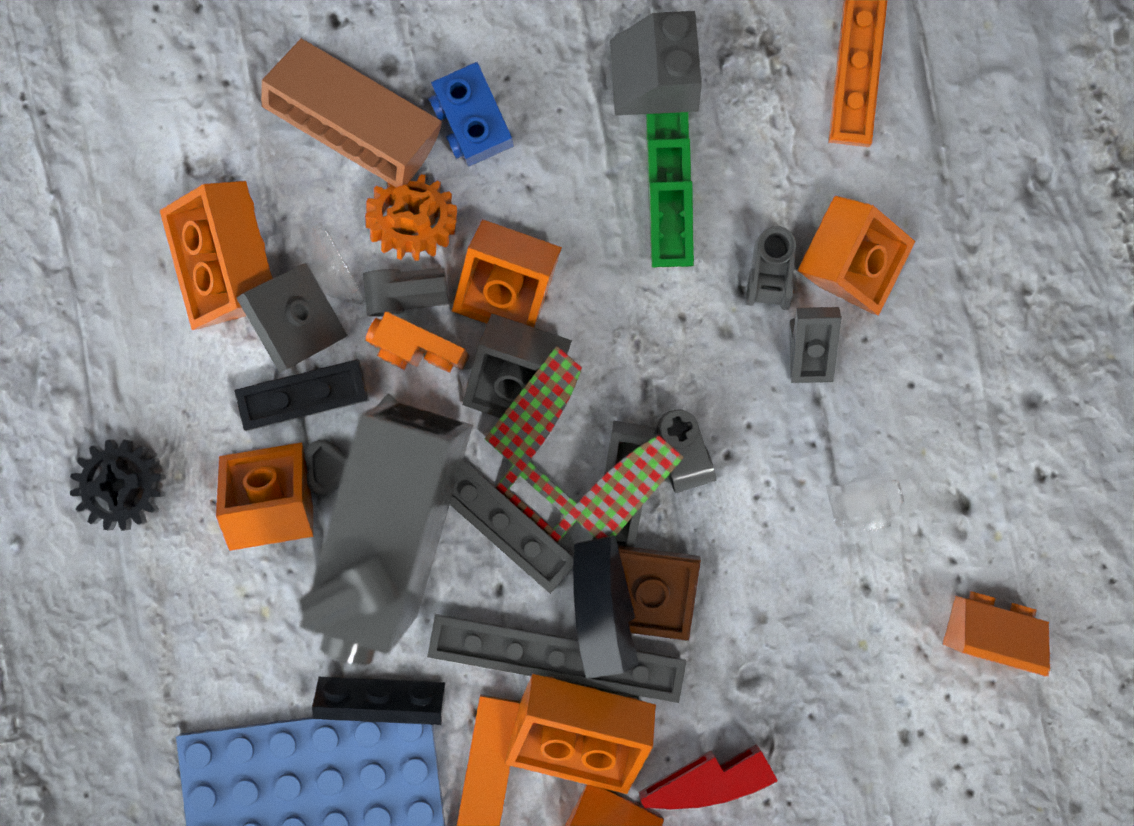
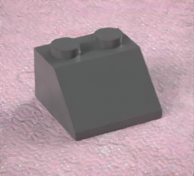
[610,11,702,116]
[463,314,572,418]

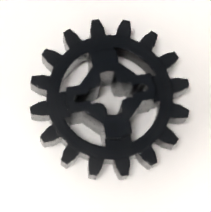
[70,439,166,531]

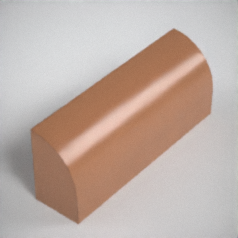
[261,38,442,187]

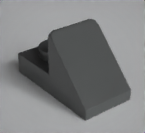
[789,307,842,383]

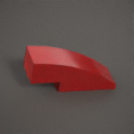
[638,744,778,810]

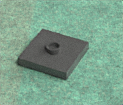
[237,263,348,373]

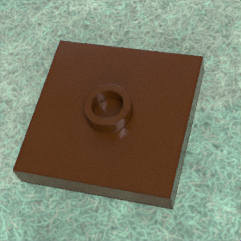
[618,545,701,641]

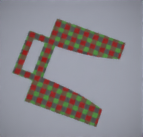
[484,346,684,542]

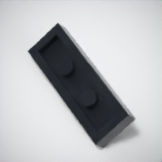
[234,359,369,431]
[312,676,445,725]

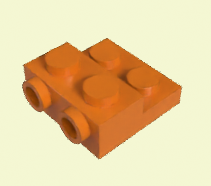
[365,311,470,373]

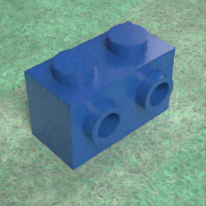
[428,62,514,167]

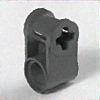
[746,226,796,310]
[657,410,716,494]

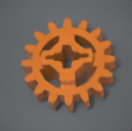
[365,174,457,261]

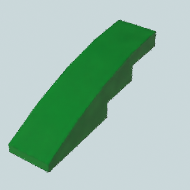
[646,112,694,268]

